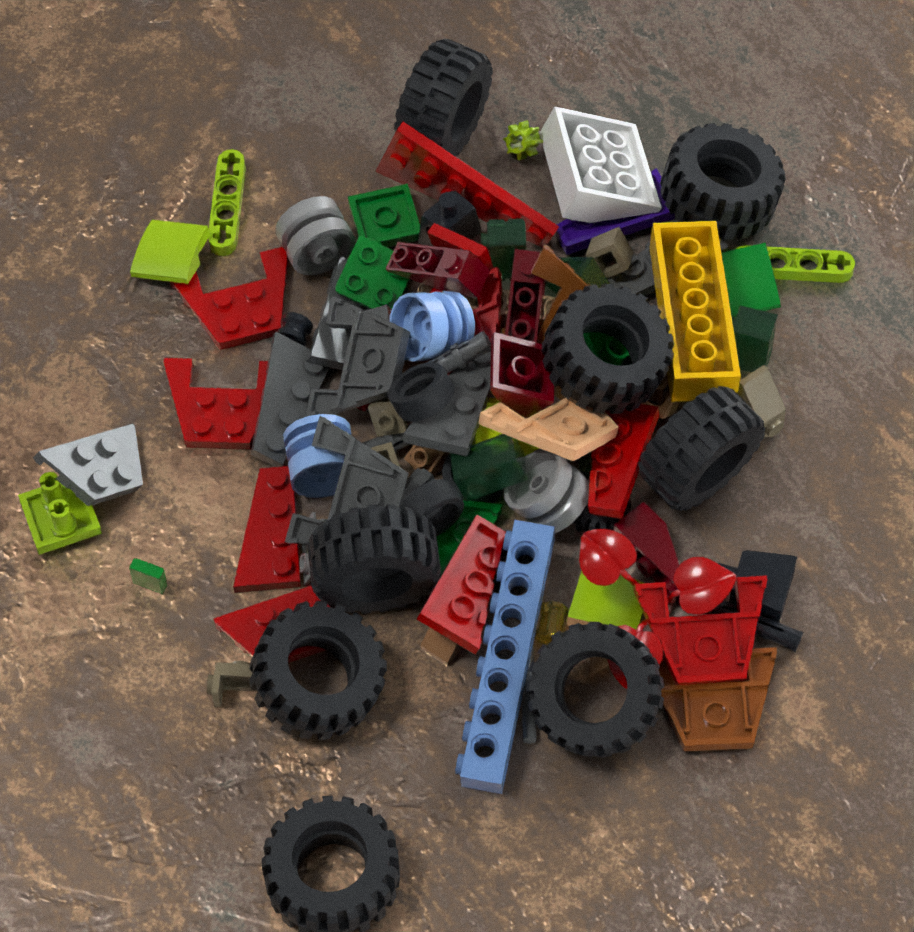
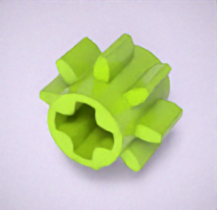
[503,120,543,160]

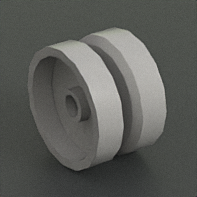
[275,196,356,275]
[504,449,590,533]

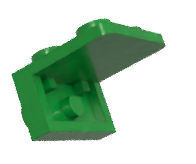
[335,235,409,309]

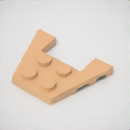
[478,385,618,461]

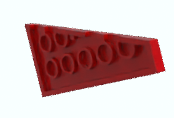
[375,122,559,248]

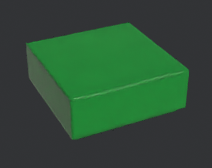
[129,558,168,595]

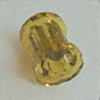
[535,601,569,645]

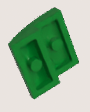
[721,242,781,319]

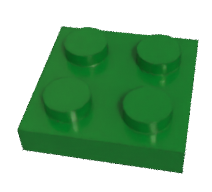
[348,184,420,247]

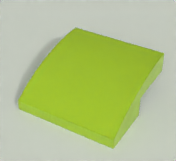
[130,219,210,284]
[566,571,643,630]

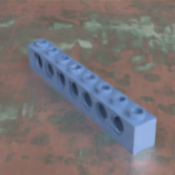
[455,520,555,794]

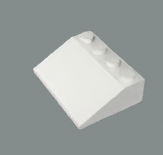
[539,106,662,223]

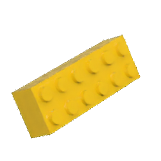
[649,221,741,402]

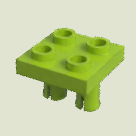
[18,472,102,555]

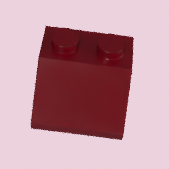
[490,332,554,419]

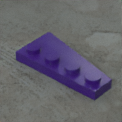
[555,168,675,255]

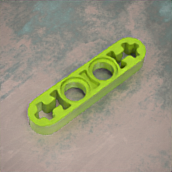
[208,149,246,256]
[736,245,855,283]

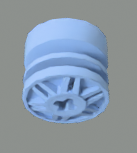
[389,291,475,362]
[283,414,352,498]

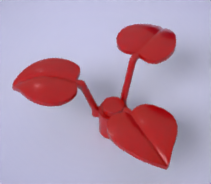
[579,529,737,689]

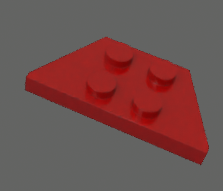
[213,585,330,663]

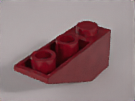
[385,242,490,298]
[505,249,546,343]
[613,502,680,605]

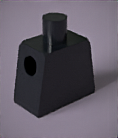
[418,191,482,246]
[718,550,797,623]

